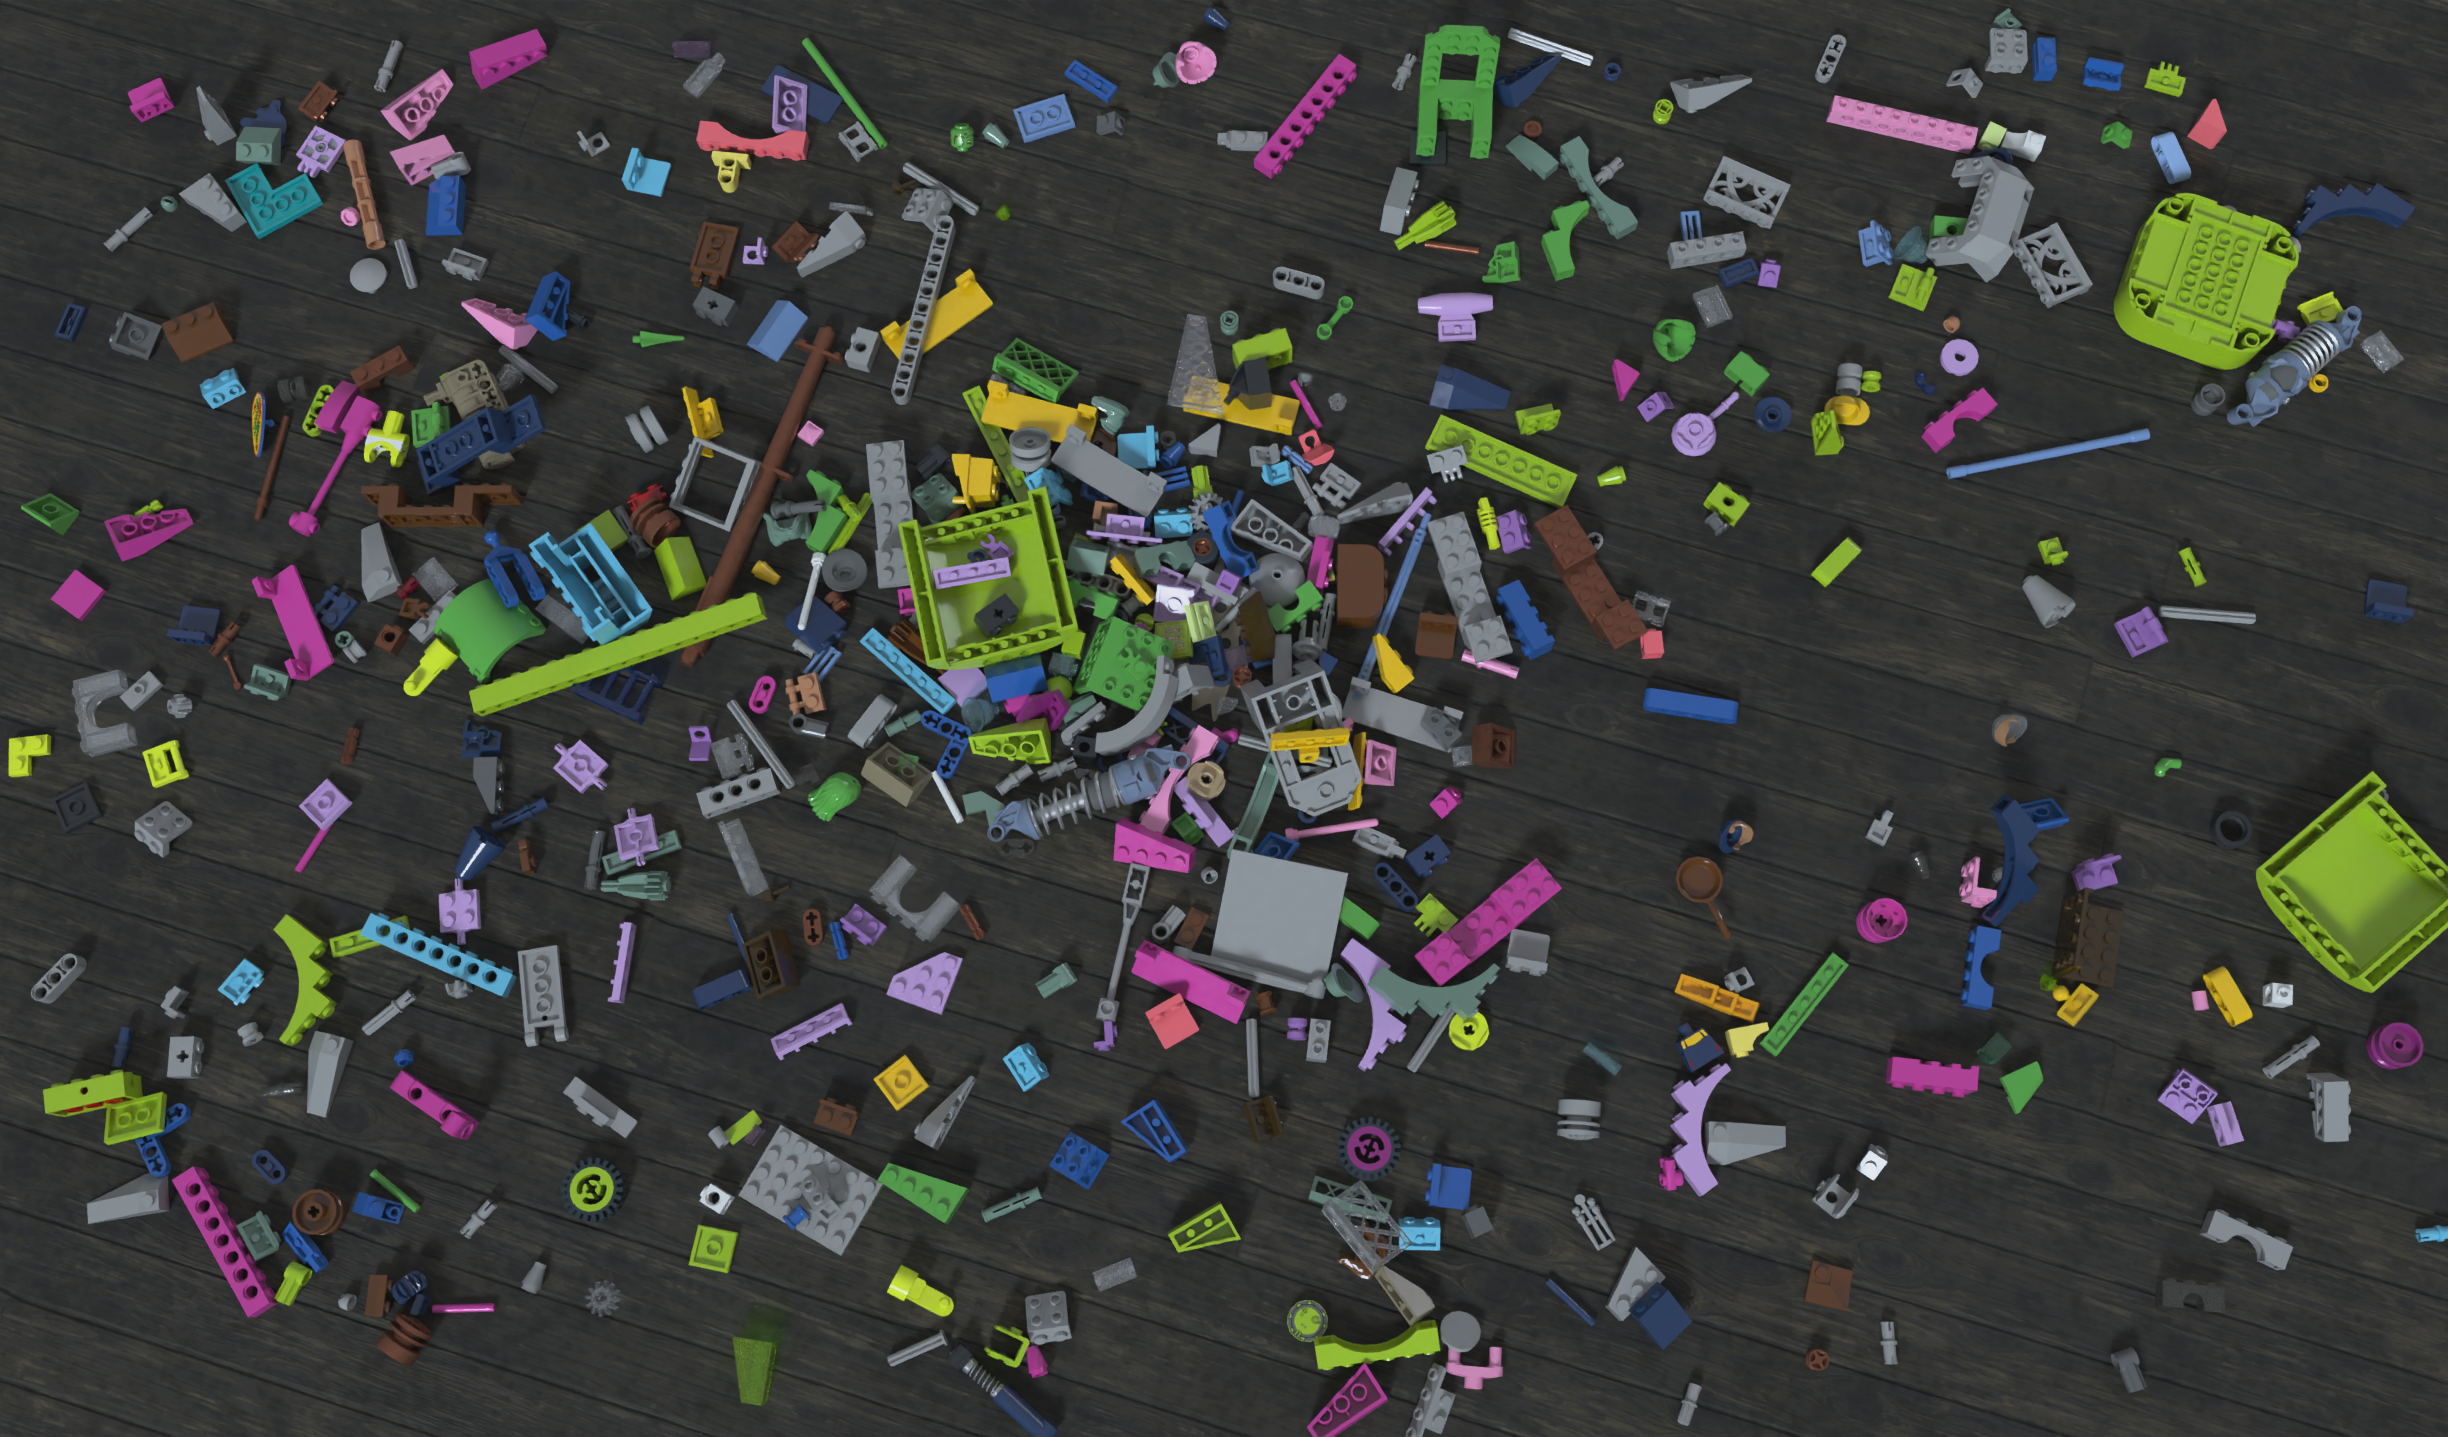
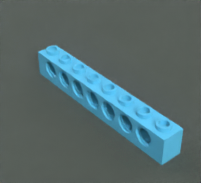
[360,913,517,999]

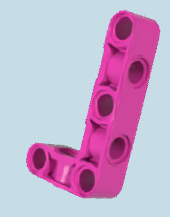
[389,1070,480,1140]

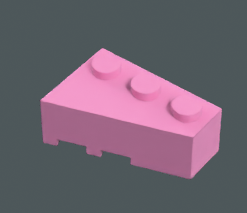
[390,135,455,185]

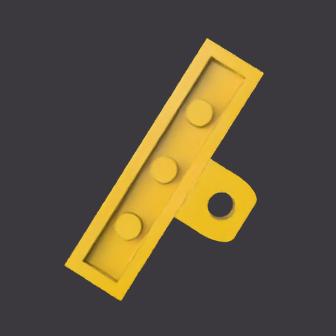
[1269,727,1350,763]

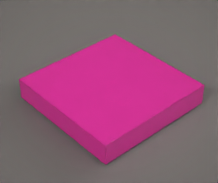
[51,570,107,621]

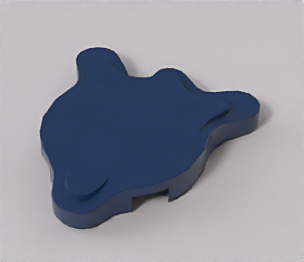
[240,100,289,149]

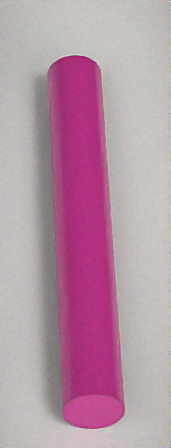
[1290,380,1323,430]
[294,823,333,873]
[432,1303,495,1313]

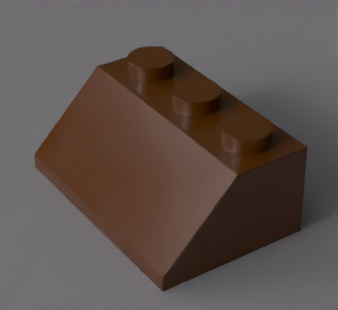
[162,302,234,363]

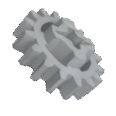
[1188,492,1223,534]

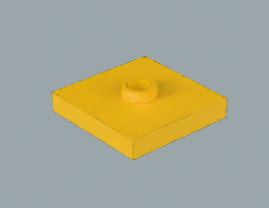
[874,1055,930,1111]

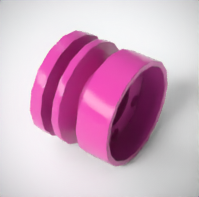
[1856,898,1907,943]

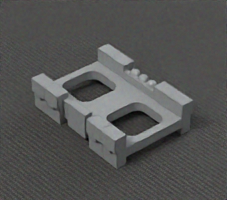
[838,121,878,162]

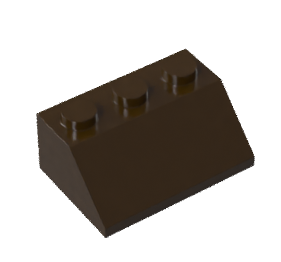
[1235,591,1276,663]
[742,930,801,1000]

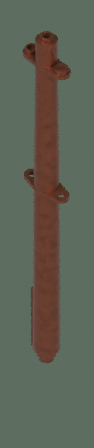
[679,326,844,668]

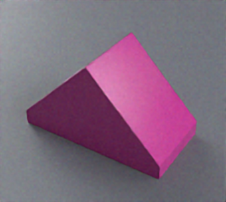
[1612,359,1640,401]

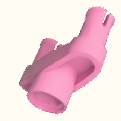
[1445,1347,1503,1389]

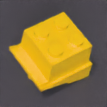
[952,454,1001,515]

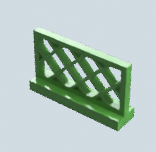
[992,338,1079,404]

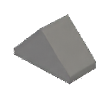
[1189,423,1221,457]

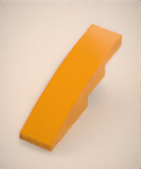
[1675,974,1760,1023]

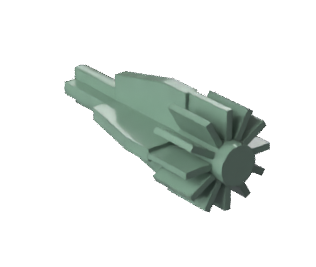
[601,871,671,900]

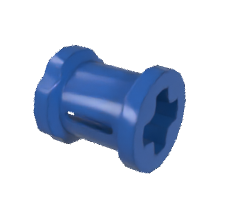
[782,1203,810,1230]

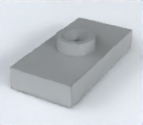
[120,671,163,711]

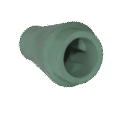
[982,123,1010,149]

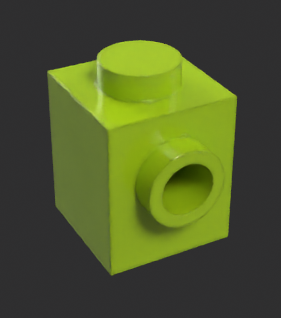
[1061,629,1087,660]

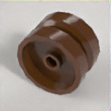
[292,1190,347,1235]

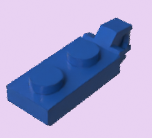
[282,1220,329,1272]

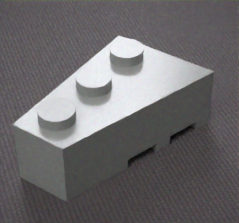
[2306,1072,2351,1142]

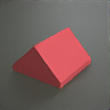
[2187,99,2227,149]

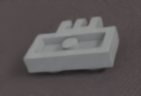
[1427,444,1469,483]

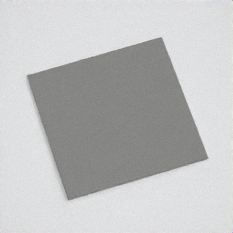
[1211,849,1348,986]

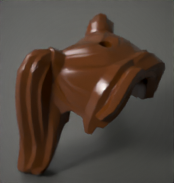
[1337,1221,1392,1280]

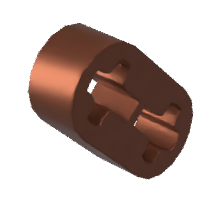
[803,909,824,947]

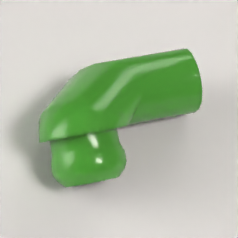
[2154,758,2181,777]

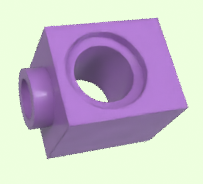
[1215,569,1243,595]

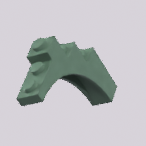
[1367,963,1500,1020]

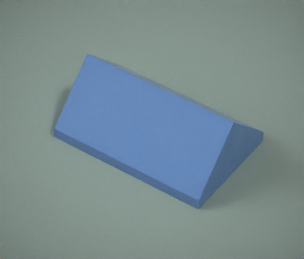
[747,300,808,362]

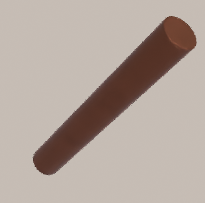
[1424,240,1479,255]

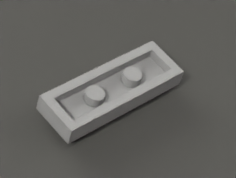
[409,590,456,644]

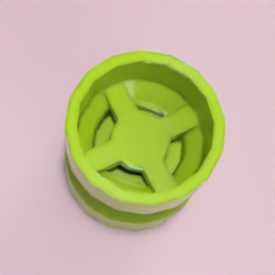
[1653,99,1673,124]

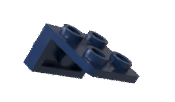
[2364,580,2414,623]

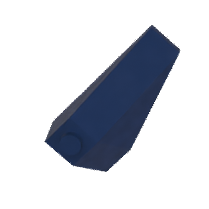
[1493,54,1562,107]
[1429,364,1511,411]

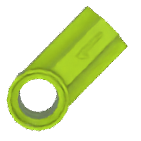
[1191,465,1213,502]
[274,1261,313,1306]

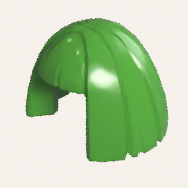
[1653,319,1696,362]

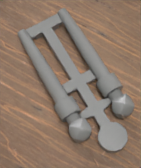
[1572,1194,1616,1251]

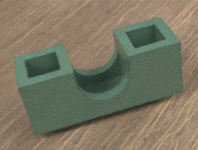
[1132,541,1195,579]

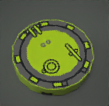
[1287,1300,1328,1342]

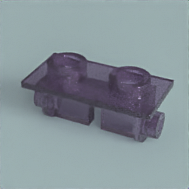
[672,40,711,58]

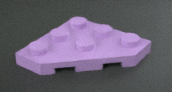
[887,952,963,1015]

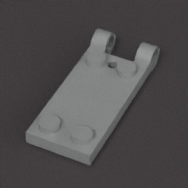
[518,945,569,1047]

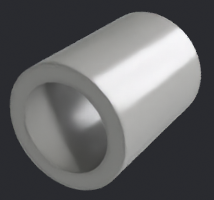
[708,1126,730,1149]

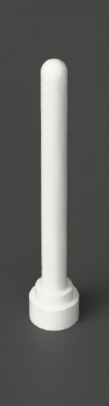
[798,552,827,630]

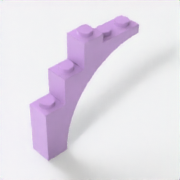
[1340,938,1407,1072]
[1670,1064,1731,1197]

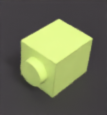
[1977,121,2007,151]

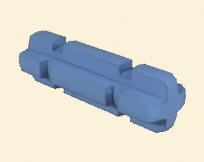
[1281,445,1313,474]

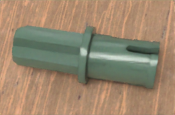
[884,710,921,737]

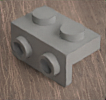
[442,248,489,281]

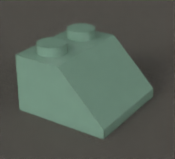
[236,127,281,165]
[1066,539,1112,577]

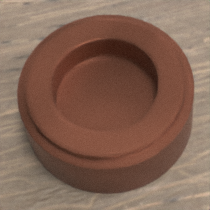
[1523,121,1542,140]

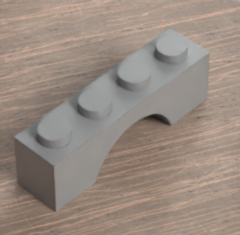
[2200,1209,2293,1270]

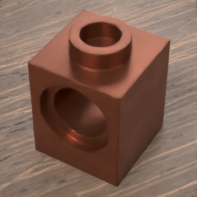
[374,624,408,657]

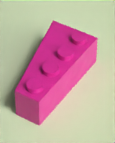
[469,29,547,90]
[1886,1057,1979,1097]

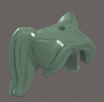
[1091,396,1130,435]
[763,513,812,546]

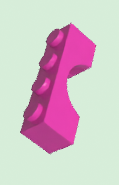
[1921,388,1998,453]

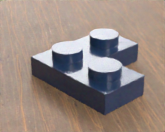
[1189,636,1229,678]

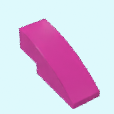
[315,381,360,434]

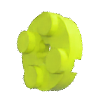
[1449,1012,1489,1051]

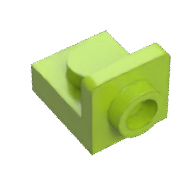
[2038,537,2069,565]

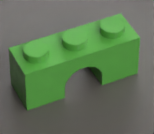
[1068,578,1121,620]
[1267,580,1324,634]

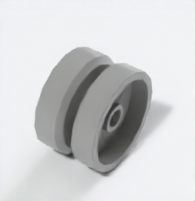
[625,405,669,453]
[1009,427,1052,472]

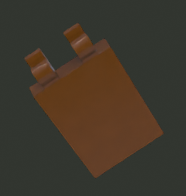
[689,222,740,291]

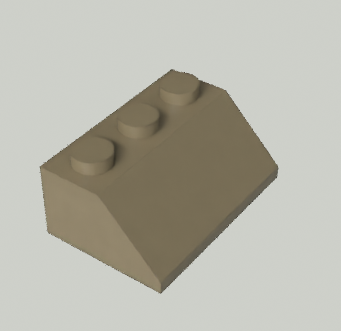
[860,742,933,807]

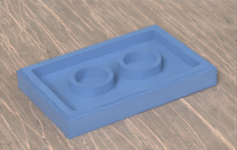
[1013,94,1075,143]

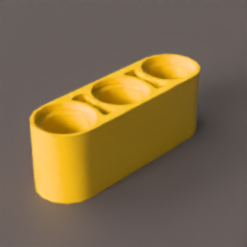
[2203,966,2252,1027]

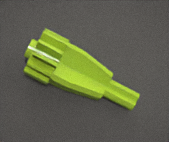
[1394,201,1457,250]

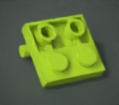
[1888,264,1937,311]

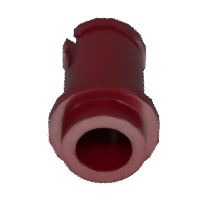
[395,576,420,600]

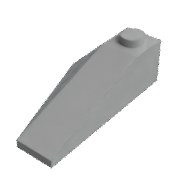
[1670,74,1752,113]
[797,211,867,278]
[307,1031,354,1118]
[914,1076,977,1150]
[1704,1122,1786,1165]
[87,1173,170,1224]

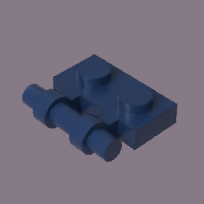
[313,585,360,633]

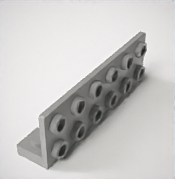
[1051,424,1167,518]
[1342,677,1463,752]

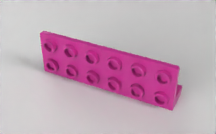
[252,565,334,681]
[1131,940,1251,1024]

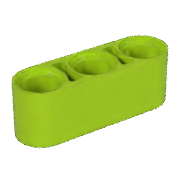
[1811,537,1862,587]

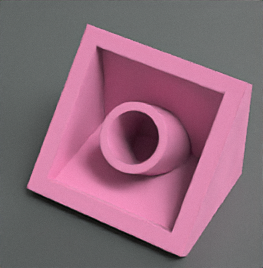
[1364,740,1396,786]

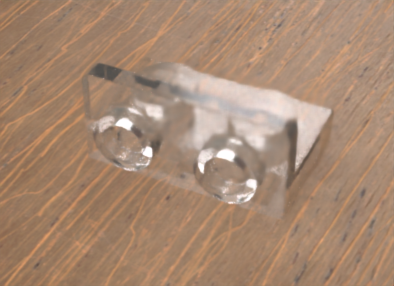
[2360,330,2404,373]

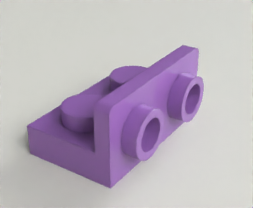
[840,904,887,946]

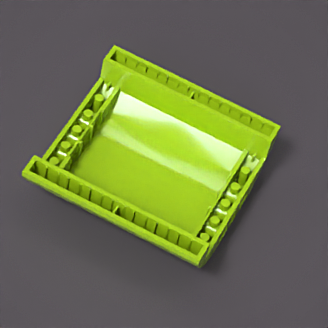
[898,486,1078,670]
[2256,771,2448,993]

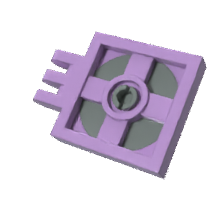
[296,126,346,178]

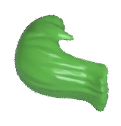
[808,772,861,821]

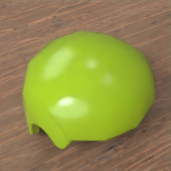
[1043,676,1073,700]

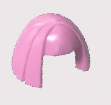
[1175,41,1217,84]

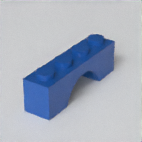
[1203,500,1259,577]
[1960,926,2001,1010]

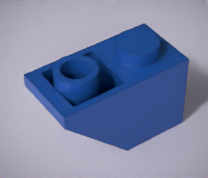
[352,1192,405,1224]

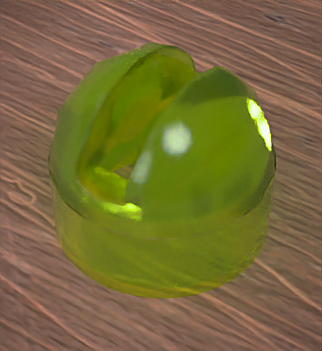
[994,204,1011,221]
[2039,975,2057,991]

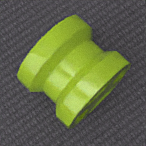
[1861,371,1882,392]

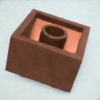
[1472,723,1515,769]

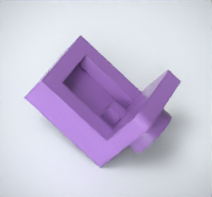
[1757,259,1781,288]
[1093,1021,1118,1051]

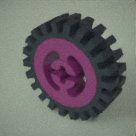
[1338,1117,1401,1181]

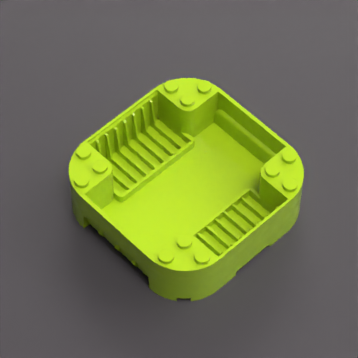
[2114,193,2299,370]

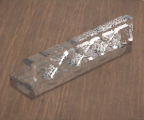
[718,818,769,896]

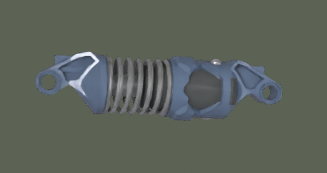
[2227,306,2362,427]

